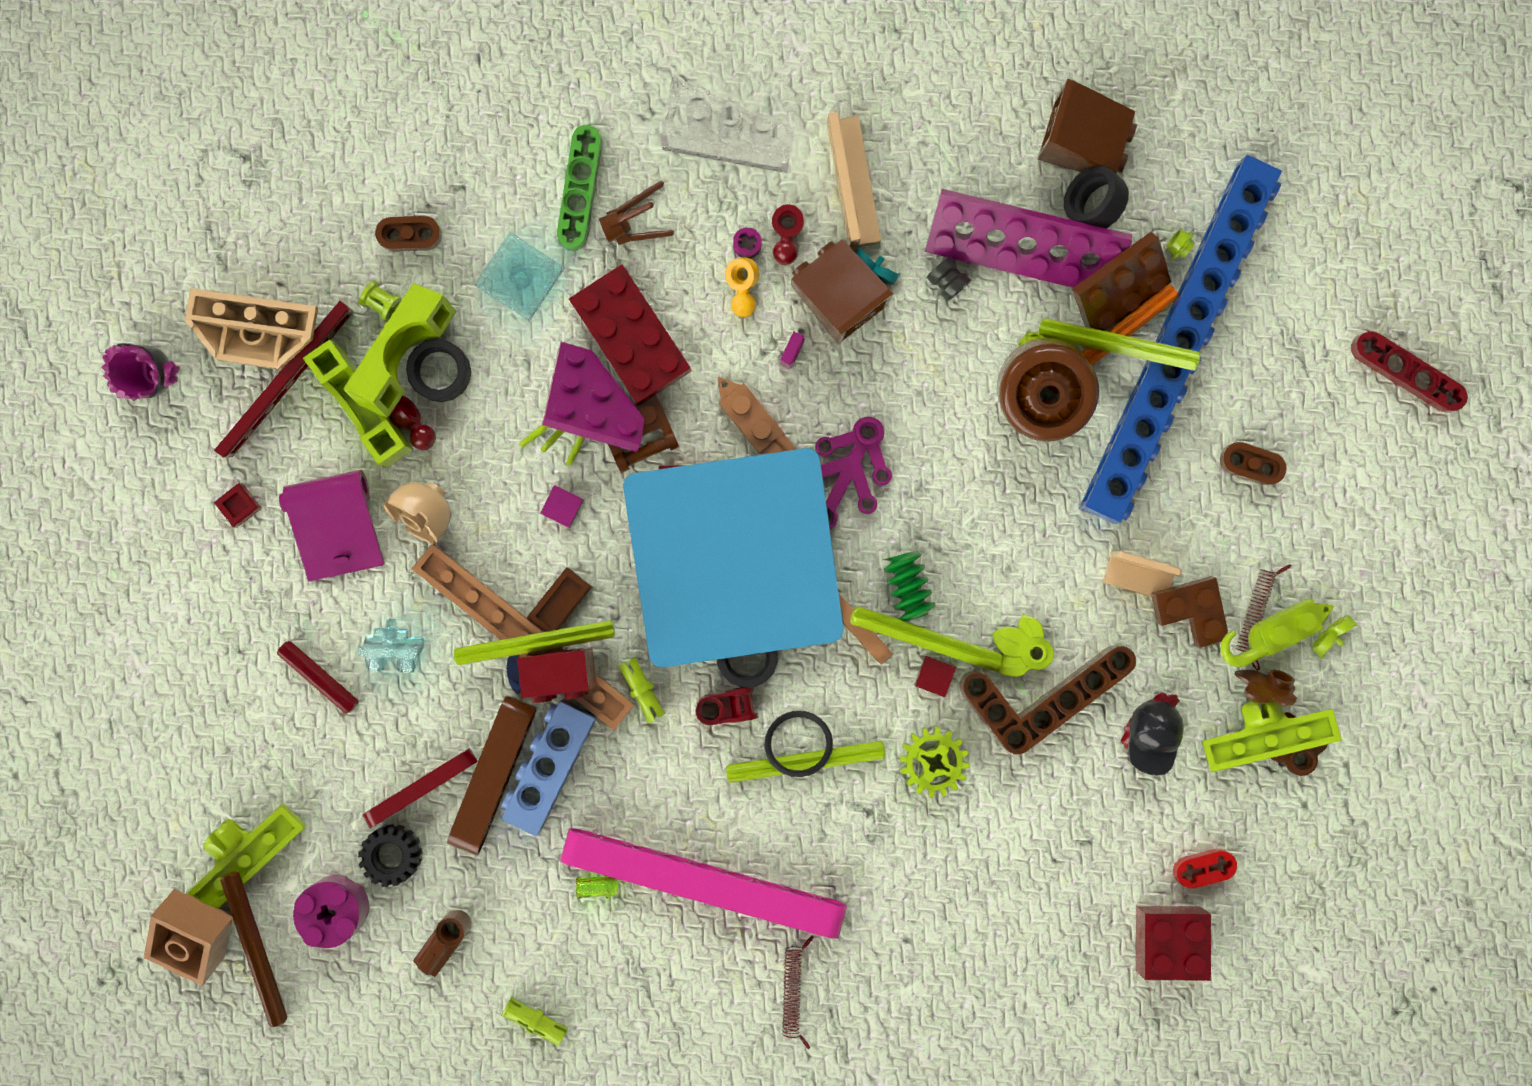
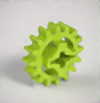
[898,726,970,798]

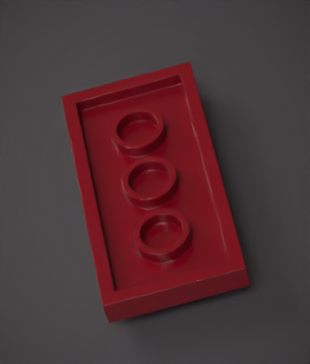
[569,264,692,406]

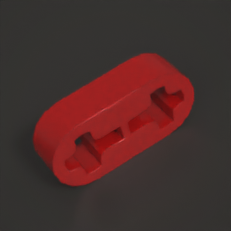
[1173,849,1237,889]

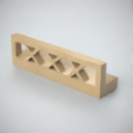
[827,112,881,249]

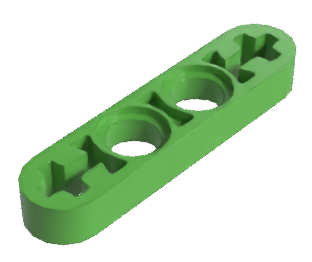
[557,125,602,251]

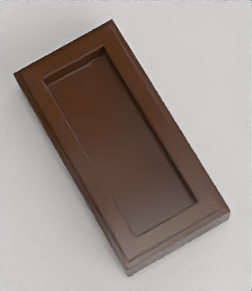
[526,567,593,632]

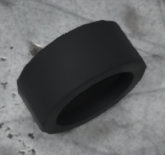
[1064,166,1129,228]
[406,338,471,402]
[717,651,778,688]

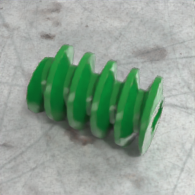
[883,551,936,621]

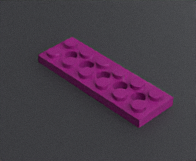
[925,189,1132,288]

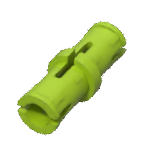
[618,657,666,723]
[501,996,568,1047]

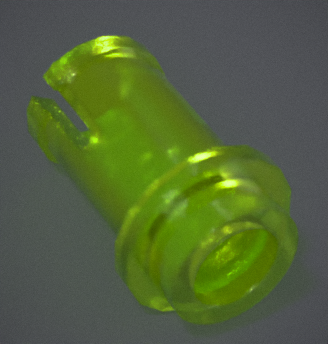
[576,876,618,899]

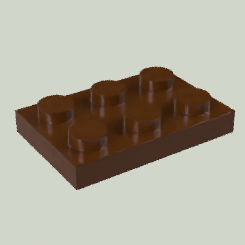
[1072,232,1171,331]

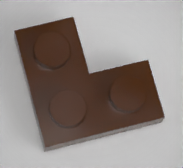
[1151,576,1228,648]

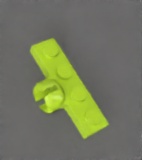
[1201,700,1342,772]
[186,802,306,908]

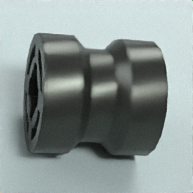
[926,256,972,302]

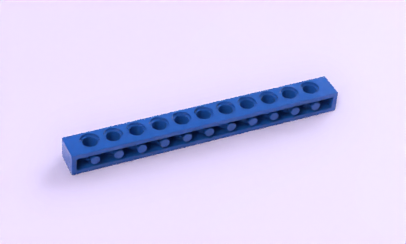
[1079,155,1282,524]

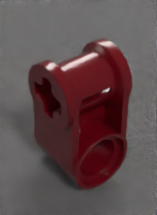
[695,687,759,725]

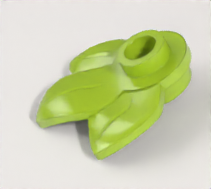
[992,614,1054,677]

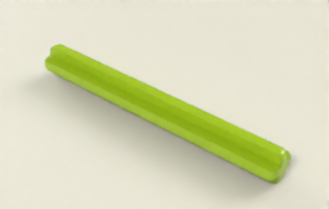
[1039,318,1201,371]
[850,606,1002,671]
[453,621,615,665]
[726,741,886,783]

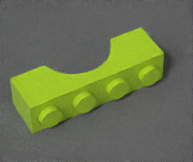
[343,283,456,418]
[303,339,414,468]

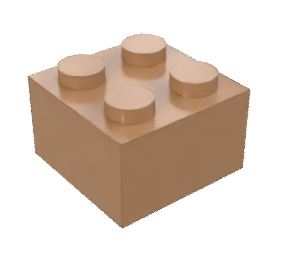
[144,889,233,986]

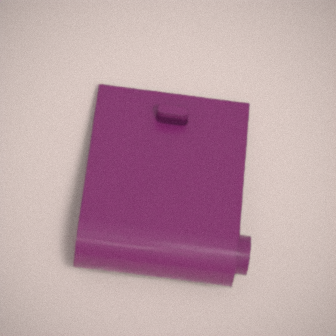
[279,470,385,582]

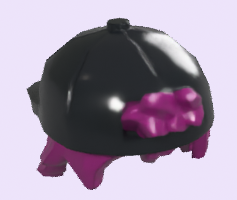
[101,343,180,401]

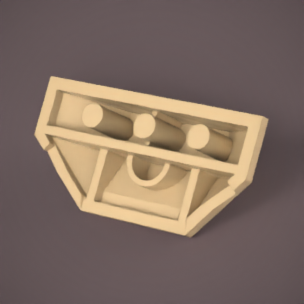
[185,288,318,370]

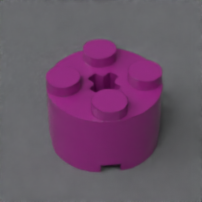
[293,875,369,948]

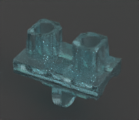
[358,619,424,673]

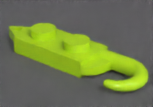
[1220,599,1334,667]

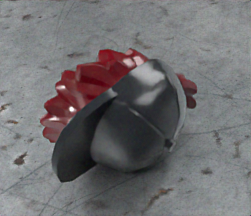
[1120,692,1184,776]

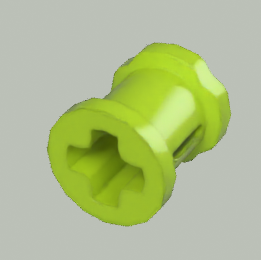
[358,280,402,322]

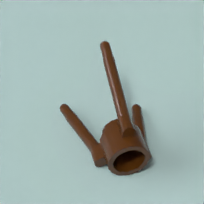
[599,181,674,245]

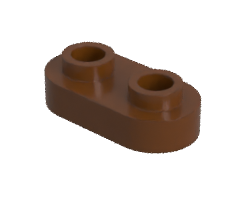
[375,216,442,252]
[1220,442,1287,485]

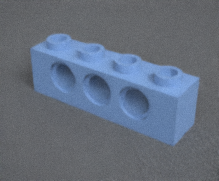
[500,699,597,837]

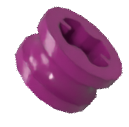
[733,227,762,259]

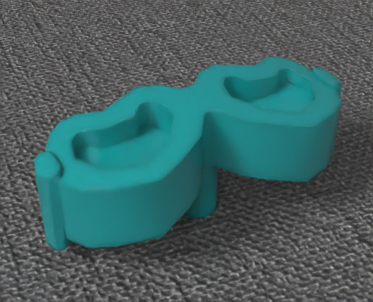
[856,247,901,285]

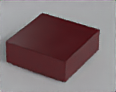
[214,483,262,528]
[914,656,956,697]

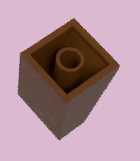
[1037,79,1137,174]
[791,239,893,345]

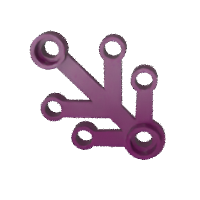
[815,416,892,530]

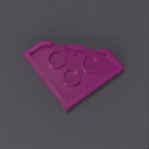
[542,341,645,452]

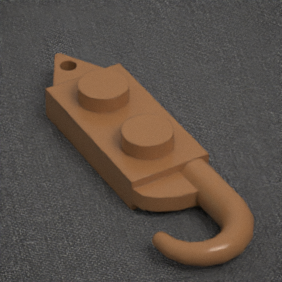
[718,377,796,455]

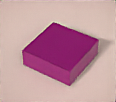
[780,331,805,370]
[540,485,584,528]

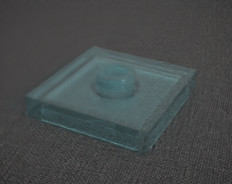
[474,232,565,322]

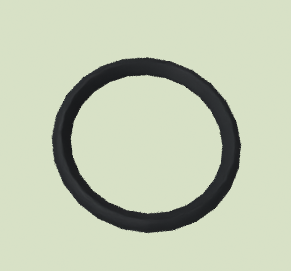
[764,711,833,777]

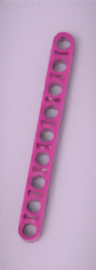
[560,828,847,939]

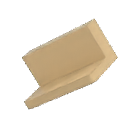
[1102,551,1182,597]

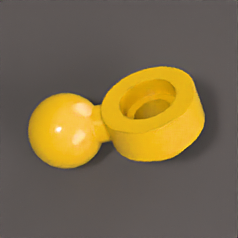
[725,257,759,318]

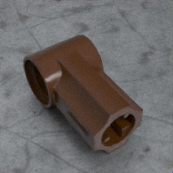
[413,910,471,977]

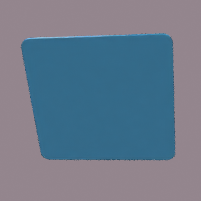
[623,448,844,667]

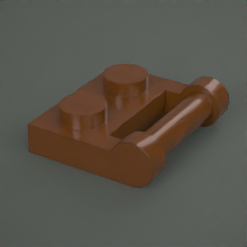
[608,395,679,473]

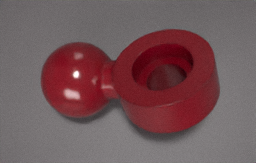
[772,204,804,265]
[389,395,436,450]

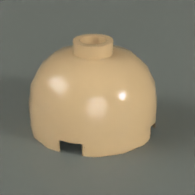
[383,482,451,544]

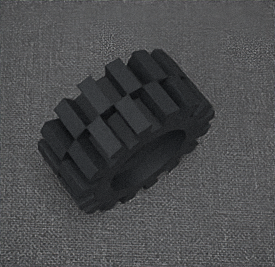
[358,824,423,887]

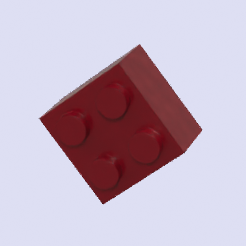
[517,647,597,703]
[1136,906,1211,981]

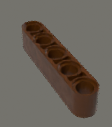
[447,695,537,856]

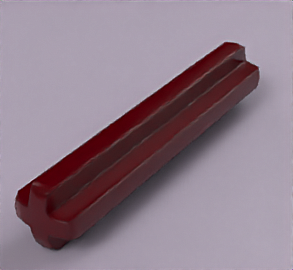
[277,641,359,714]

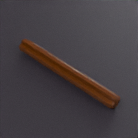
[220,871,287,1027]

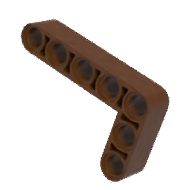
[959,645,1136,754]

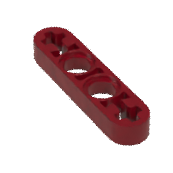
[1351,331,1468,413]
[362,748,478,829]

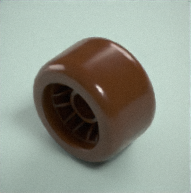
[997,338,1099,442]

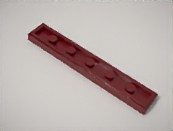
[214,300,354,458]

